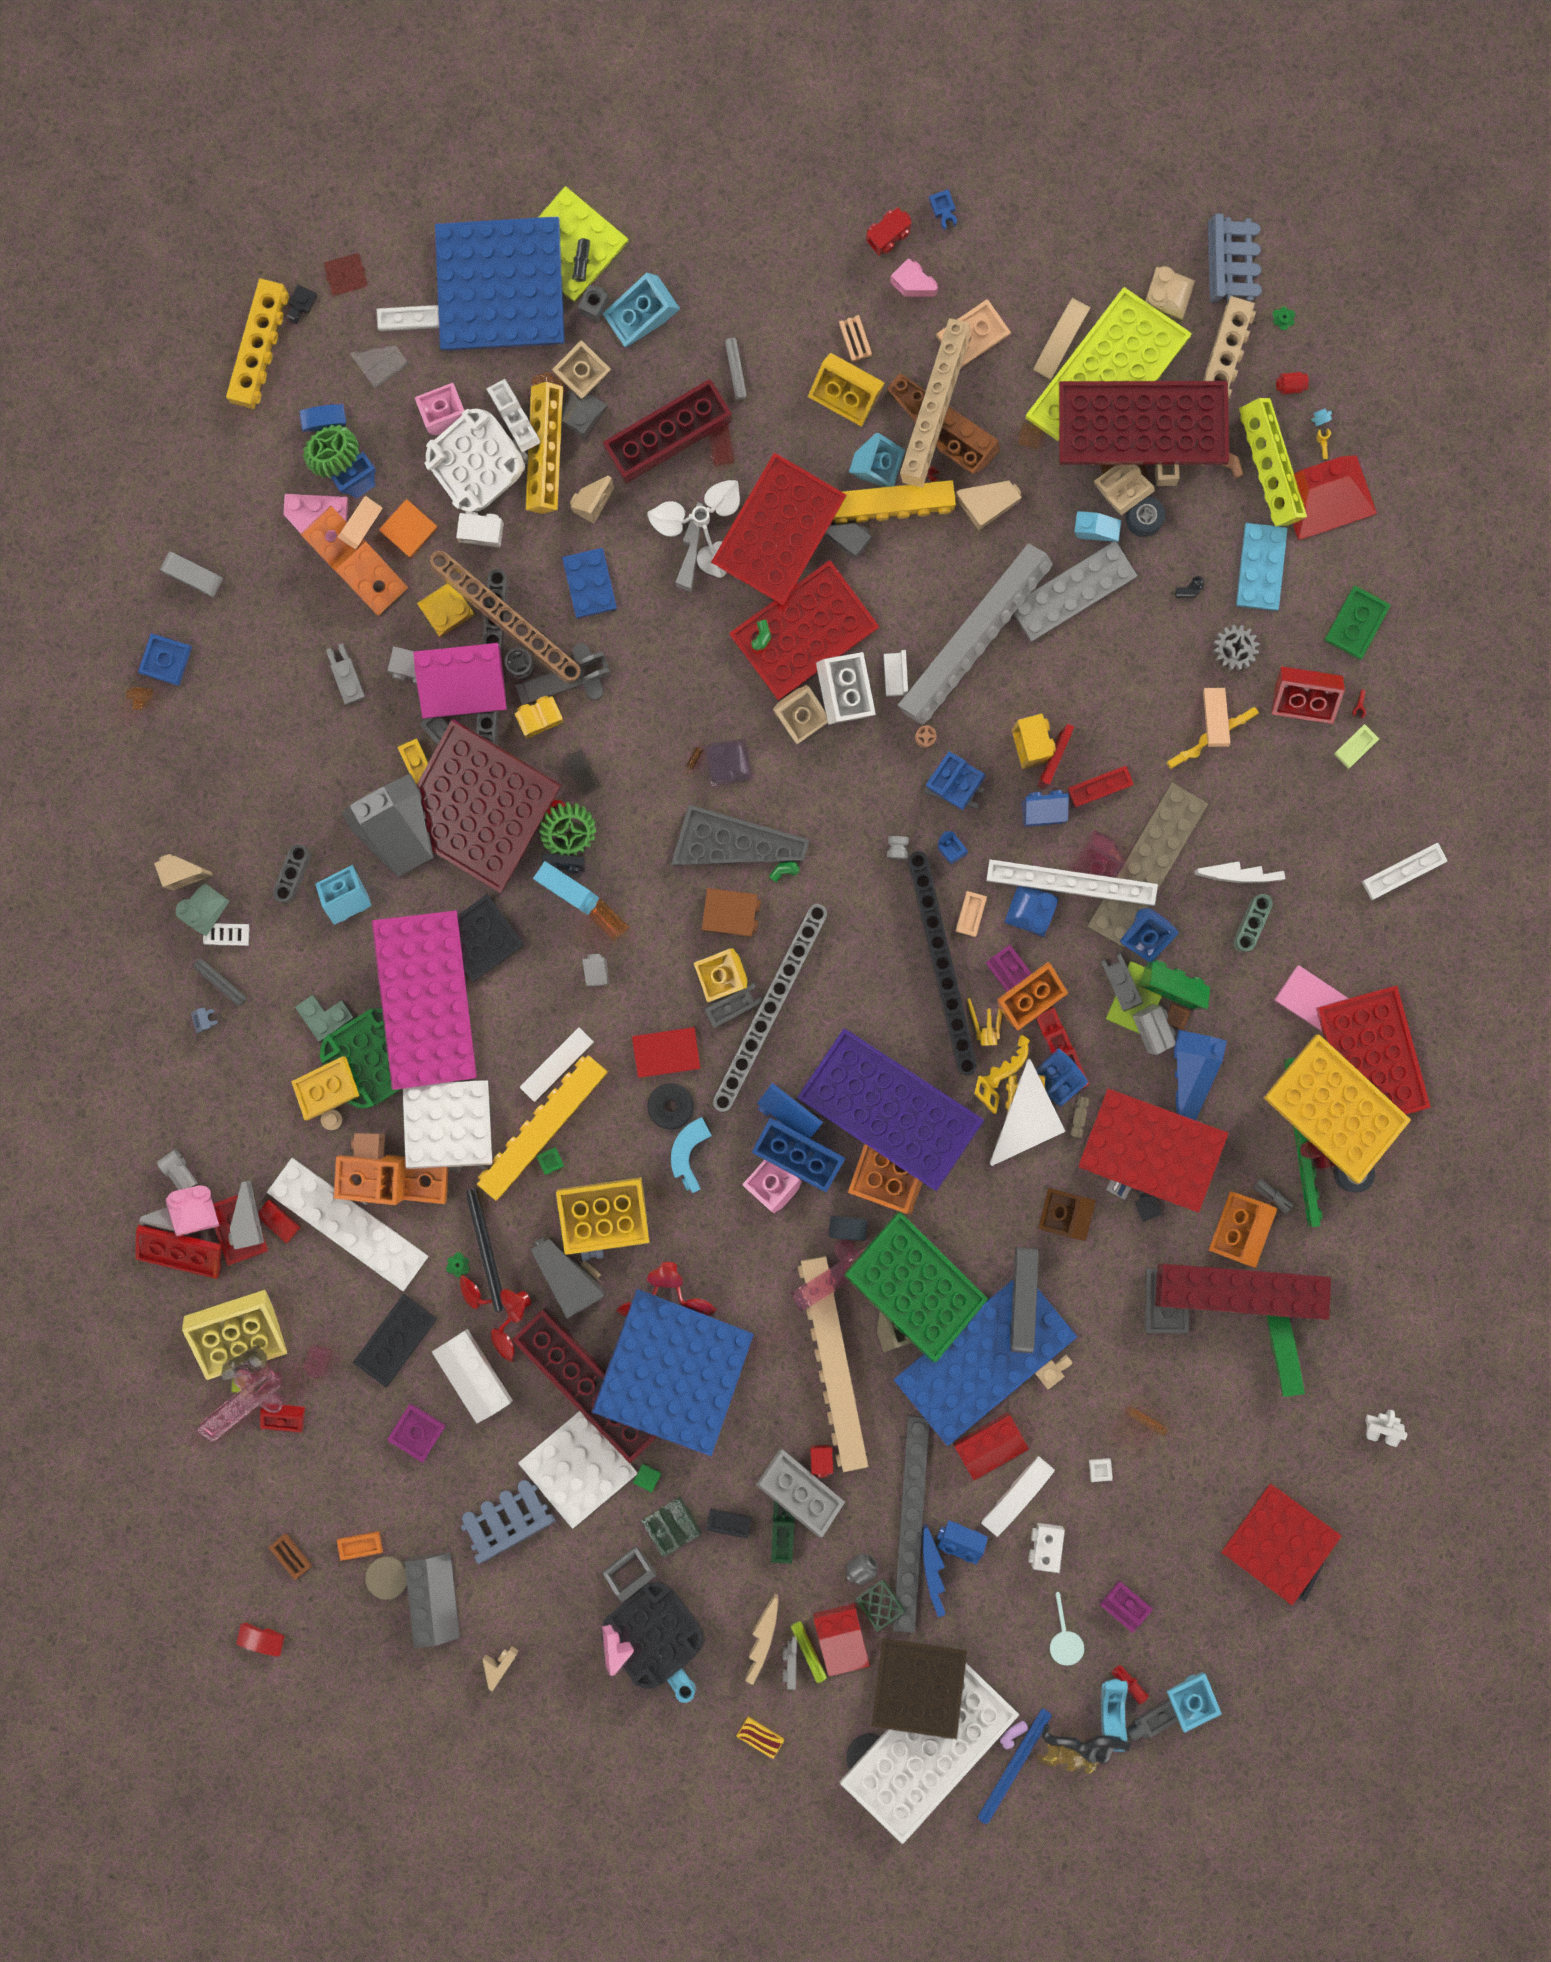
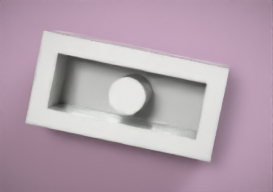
[456,511,504,548]

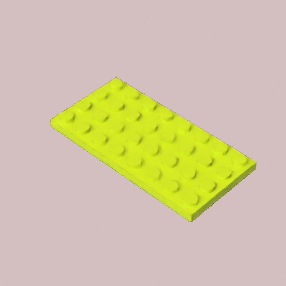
[1025,287,1192,442]

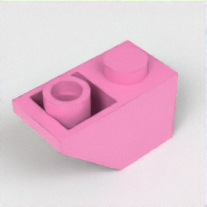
[890,258,938,297]

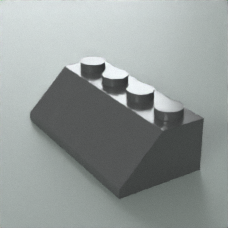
[405,1552,460,1648]

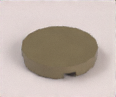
[365,1556,407,1600]

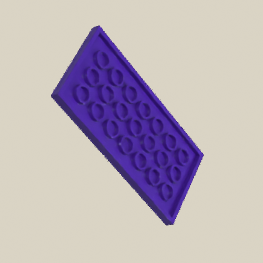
[797,1028,984,1192]

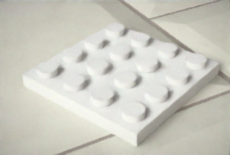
[403,1080,492,1169]
[518,1411,638,1529]

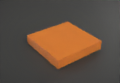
[379,499,438,559]

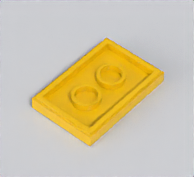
[291,1057,359,1120]

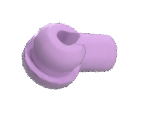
[1000,1721,1028,1749]

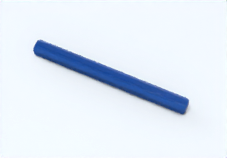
[978,1709,1052,1824]

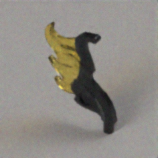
[1036,1724,1131,1774]

